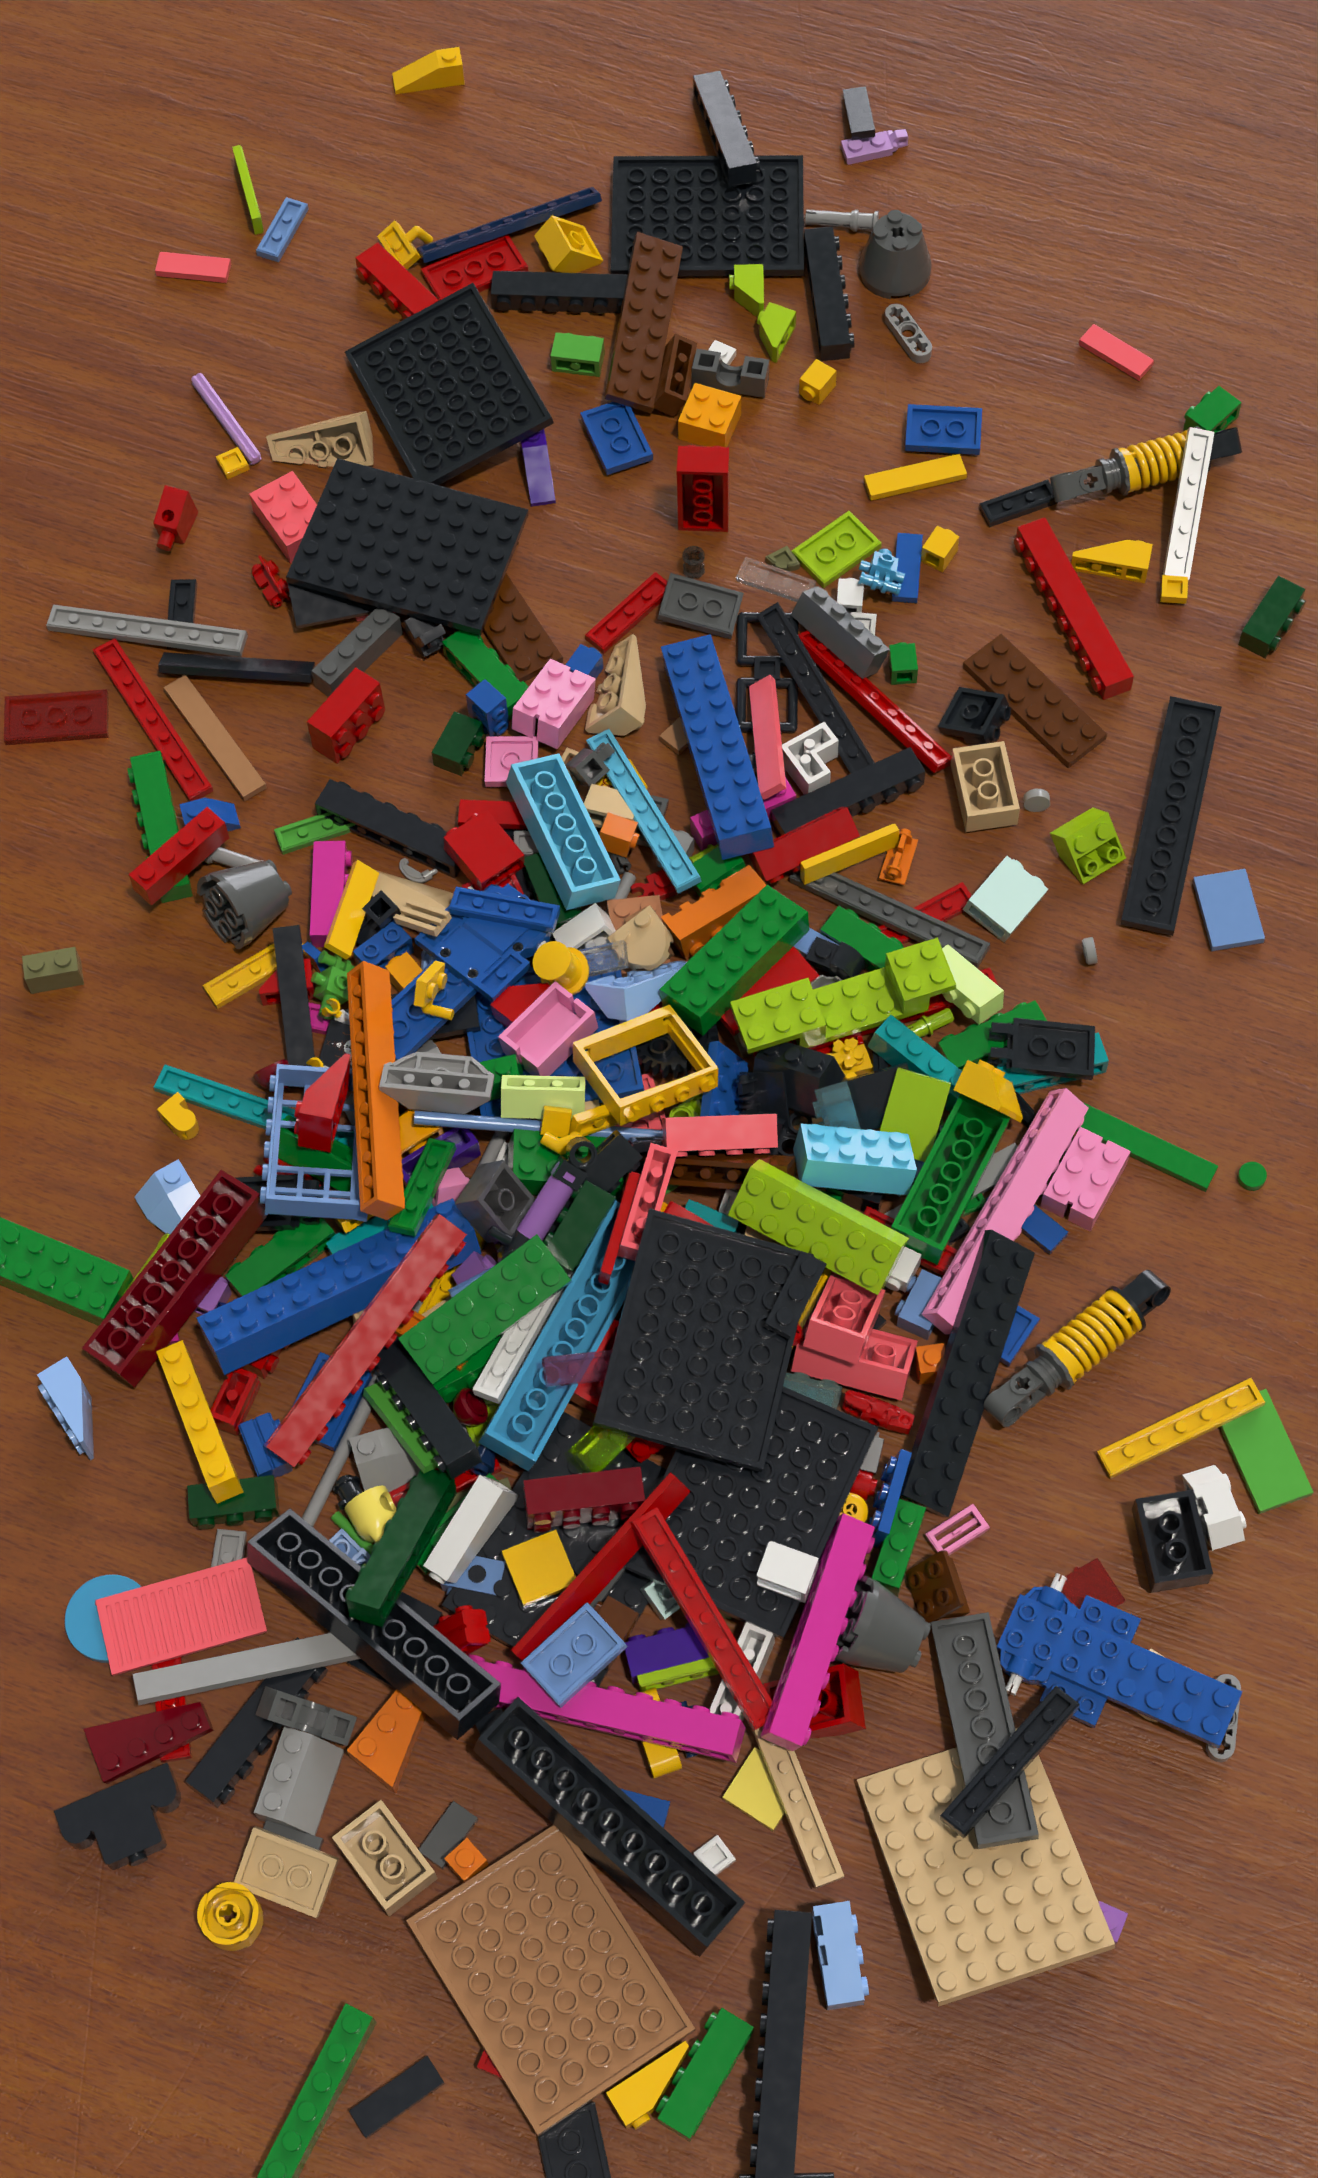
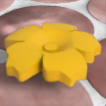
[831,1037,864,1069]

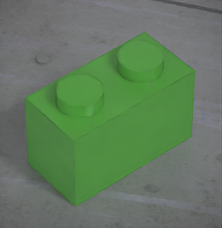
[551,333,605,377]

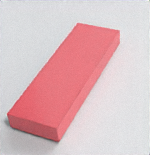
[155,252,231,283]
[1079,324,1154,381]

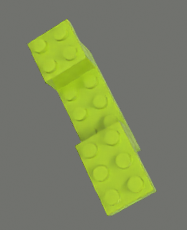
[730,937,956,1054]

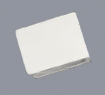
[757,1541,819,1603]

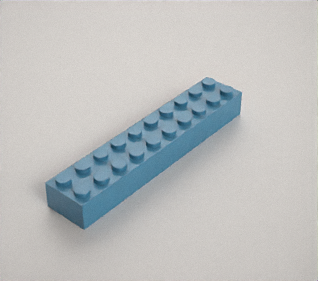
[478,1201,635,1471]

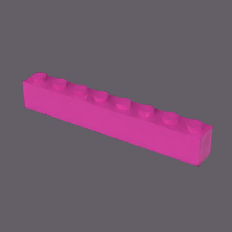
[760,1513,875,1751]

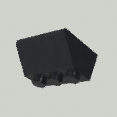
[753,1042,845,1119]

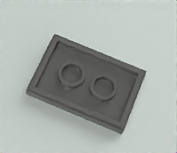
[658,573,744,639]

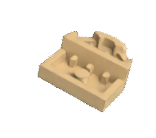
[607,905,673,971]

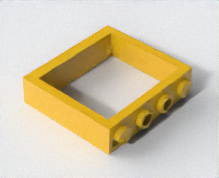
[573,1004,718,1126]

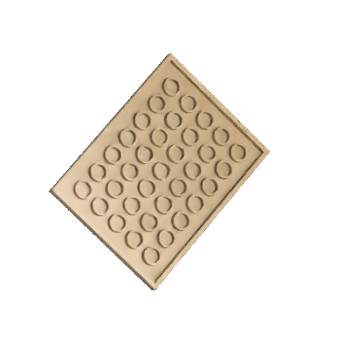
[857,1727,1115,2007]

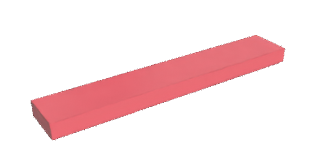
[749,675,786,800]

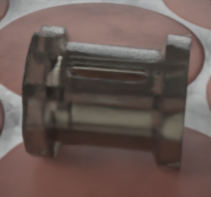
[682,546,705,579]

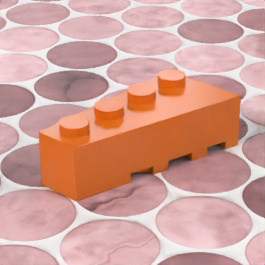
[661,865,766,961]

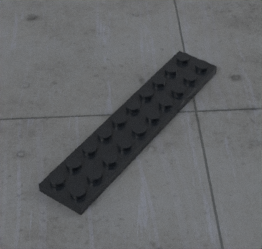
[1120,696,1222,936]
[900,1229,1035,1517]

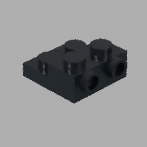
[938,687,1011,745]

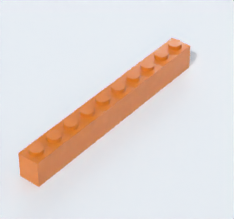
[347,961,405,1220]

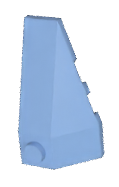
[585,960,688,1023]
[135,1159,236,1260]

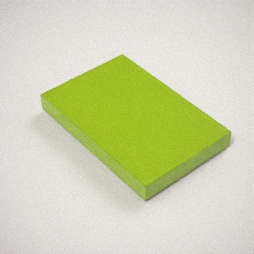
[791,511,882,588]
[880,1067,951,1162]

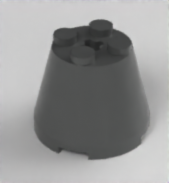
[859,210,932,299]
[197,859,292,949]
[835,1576,931,1673]

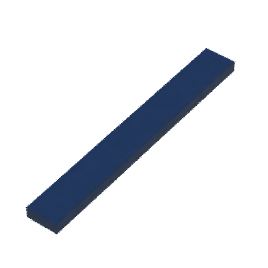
[416,187,602,263]

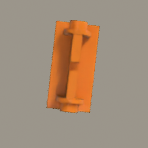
[879,828,918,886]

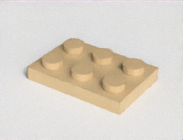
[234,1826,340,1918]

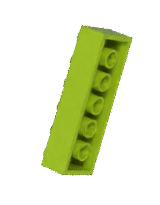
[728,1159,909,1295]

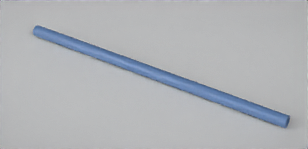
[413,1111,663,1141]

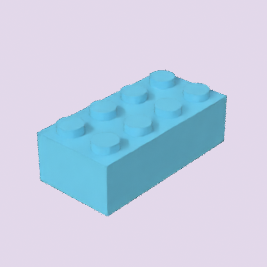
[793,1124,917,1195]

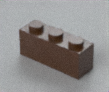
[654,334,697,417]

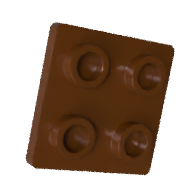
[906,1550,970,1624]

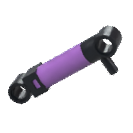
[488,1137,598,1262]

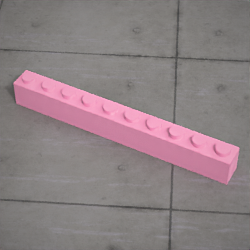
[921,1088,1089,1334]

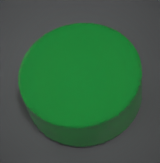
[1238,1162,1267,1191]

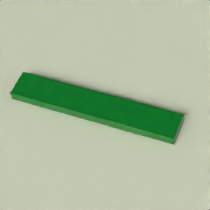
[1076,1102,1218,1192]

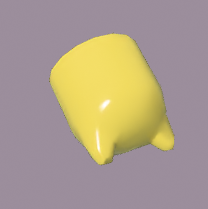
[345,1485,397,1543]

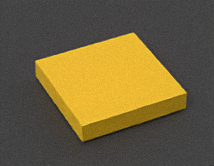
[502,1530,576,1607]

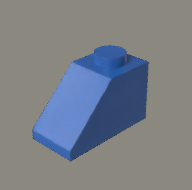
[179,798,241,831]

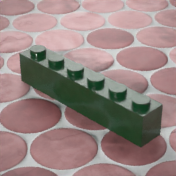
[345,1469,457,1627]

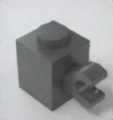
[565,742,615,787]

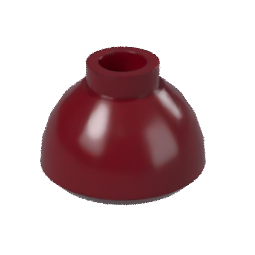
[253,1059,289,1094]
[451,1388,488,1426]

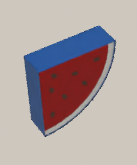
[302,941,328,973]

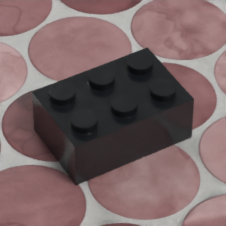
[1132,1490,1213,1593]

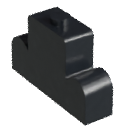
[54,1763,181,1870]

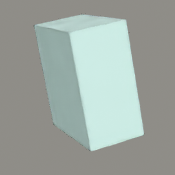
[639,1581,680,1620]

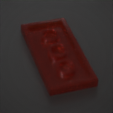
[4,689,109,745]

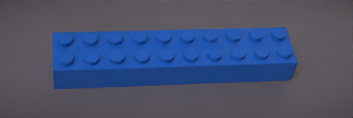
[661,634,774,860]
[196,1198,482,1375]

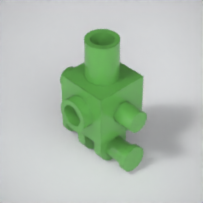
[311,950,355,1020]

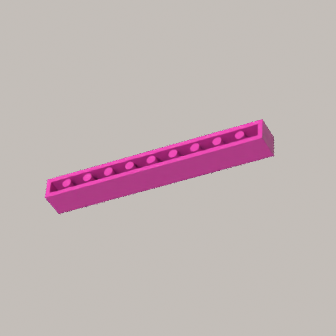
[468,1654,746,1763]

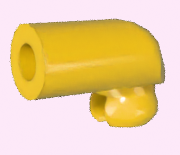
[540,1131,583,1155]

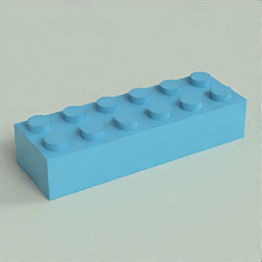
[506,754,621,910]

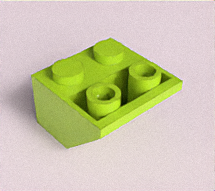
[1050,807,1126,884]

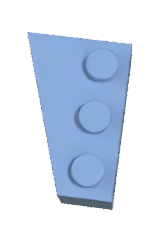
[812,1901,869,2010]

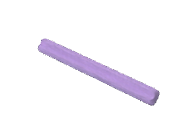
[191,373,261,465]

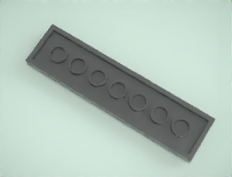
[931,1612,1039,1849]

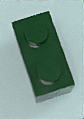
[431,711,486,776]

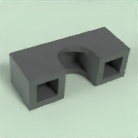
[692,349,769,398]
[256,1686,357,1746]

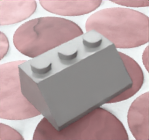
[254,1726,345,1836]

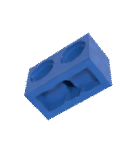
[466,679,509,737]
[353,920,414,969]

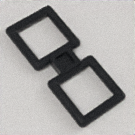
[736,612,798,733]

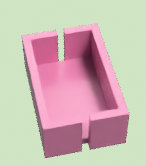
[512,659,596,749]
[498,981,599,1076]
[1040,1127,1131,1231]

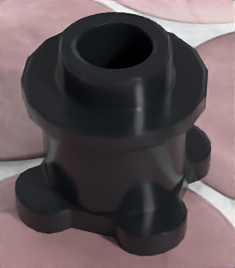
[333,1475,362,1510]

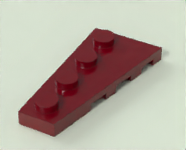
[84,1702,214,1784]

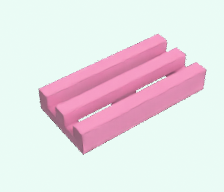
[925,1504,990,1555]

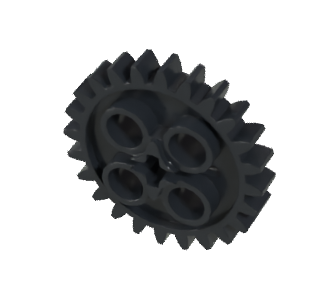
[636,1018,720,1079]

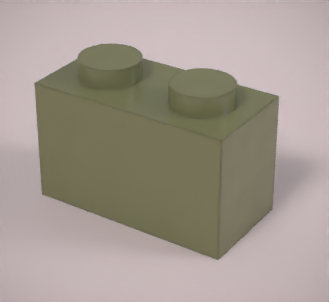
[22,947,84,994]

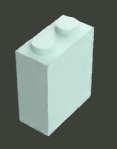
[963,856,1048,943]

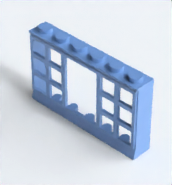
[260,1064,368,1222]

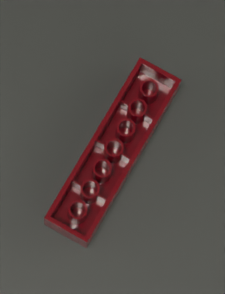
[82,1169,269,1388]

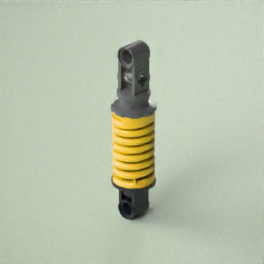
[1050,426,1242,502]
[983,1270,1171,1427]

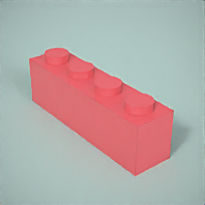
[662,1114,778,1157]
[617,1143,678,1261]

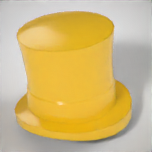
[533,941,589,995]

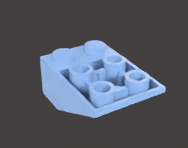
[37,1356,94,1460]

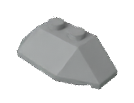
[379,1052,494,1114]

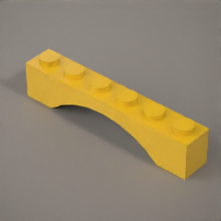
[156,1340,244,1504]

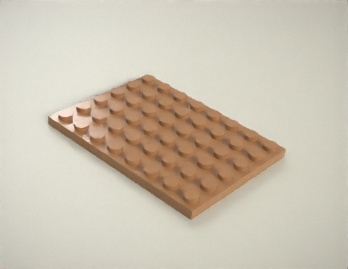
[406,1825,695,2136]

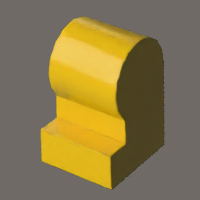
[157,1092,199,1140]

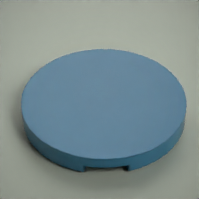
[65,1575,141,1663]

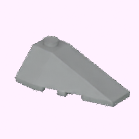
[349,1424,468,1492]

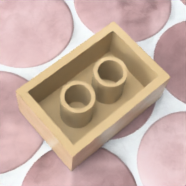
[951,741,1020,832]
[332,1800,438,1916]

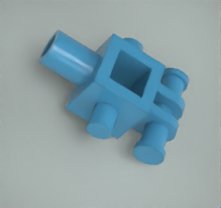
[858,549,905,596]

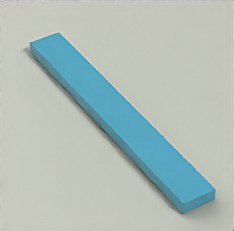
[586,729,702,894]

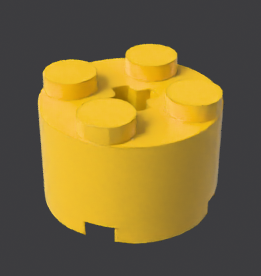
[197,1882,263,1951]

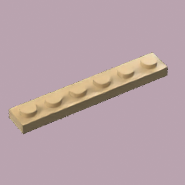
[751,1725,844,1889]

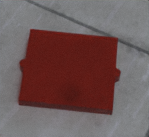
[1059,1558,1126,1609]

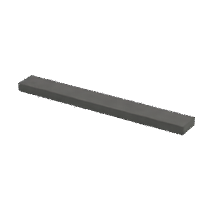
[789,870,990,968]

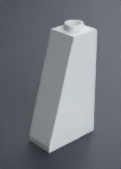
[423,1475,520,1584]

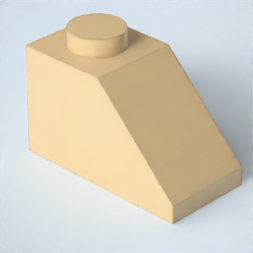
[584,784,634,828]

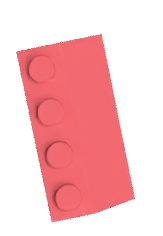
[791,1313,918,1401]

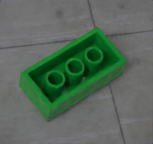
[508,1129,623,1201]

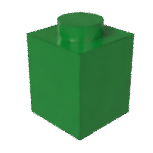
[888,642,918,685]

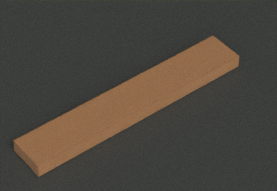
[164,675,267,801]

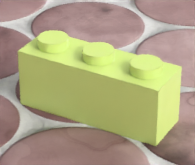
[942,945,1004,1025]
[501,1075,585,1121]

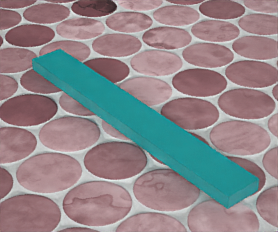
[154,1064,354,1149]

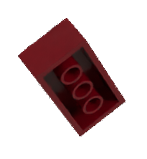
[523,1467,645,1532]

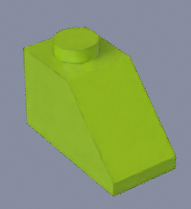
[729,264,764,318]
[757,302,796,363]

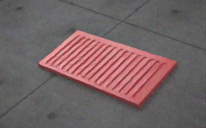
[95,1558,267,1676]

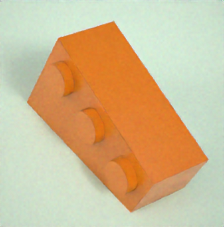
[347,1689,427,1795]

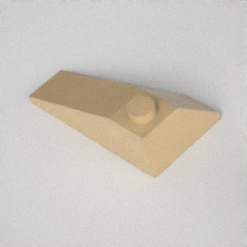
[266,411,374,467]
[585,634,646,736]
[370,870,453,933]

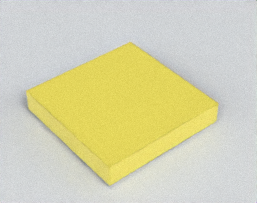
[723,1747,785,1832]

